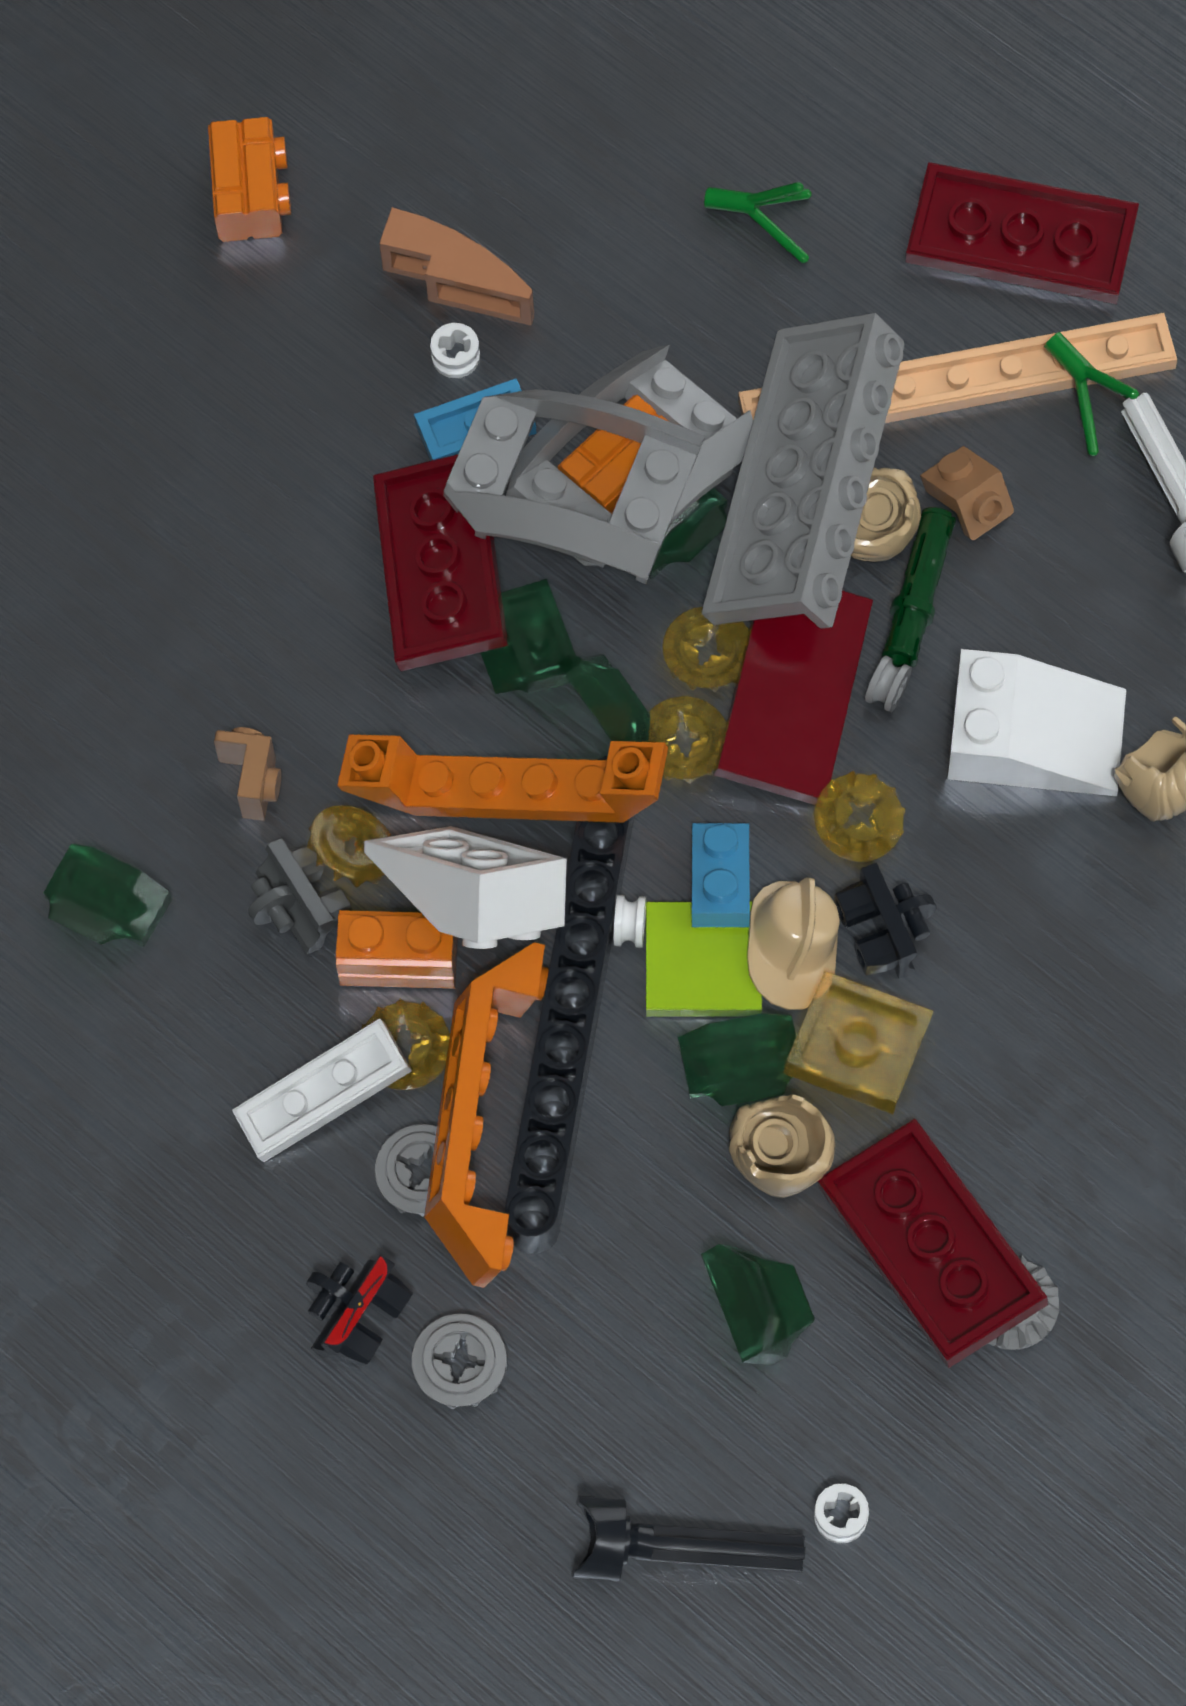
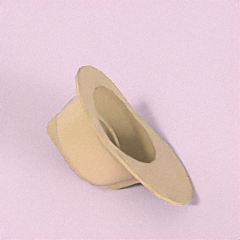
[747,878,840,1010]

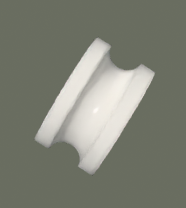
[430,323,480,378]
[614,895,646,948]
[814,1483,869,1544]

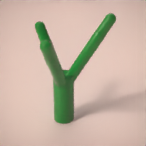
[704,182,812,263]
[1044,332,1140,456]

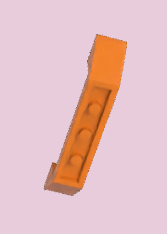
[337,734,668,823]
[424,942,549,1288]

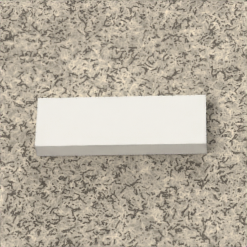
[232,1018,412,1162]

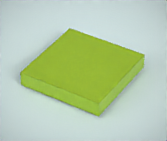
[646,902,762,1017]

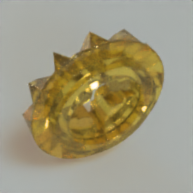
[663,607,749,693]
[639,696,726,784]
[814,771,906,862]
[307,805,391,888]
[361,998,450,1090]

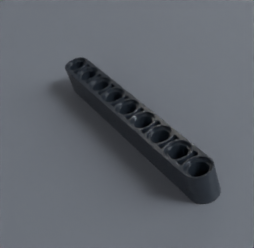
[505,756,635,1254]

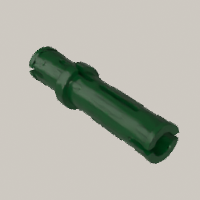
[882,507,956,668]

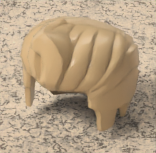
[851,468,921,562]
[1114,716,1186,822]
[729,1094,835,1198]

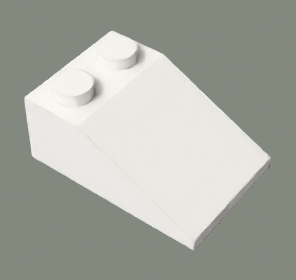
[947,649,1126,797]
[364,826,567,949]

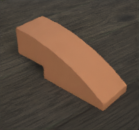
[379,207,534,326]

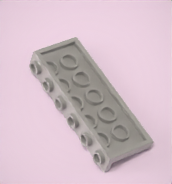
[701,313,904,629]

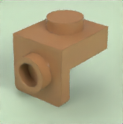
[920,446,1014,540]
[214,727,281,821]

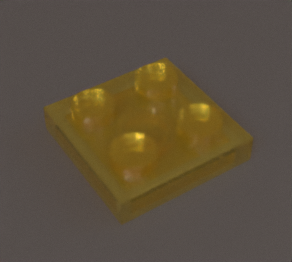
[783,971,934,1114]

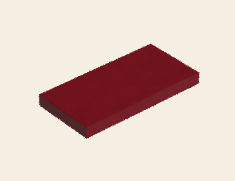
[905,162,1139,305]
[373,454,508,671]
[714,590,873,807]
[817,1119,1048,1369]

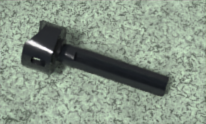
[571,1495,806,1582]

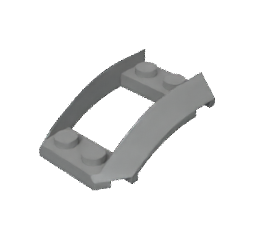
[506,344,753,566]
[443,389,705,584]

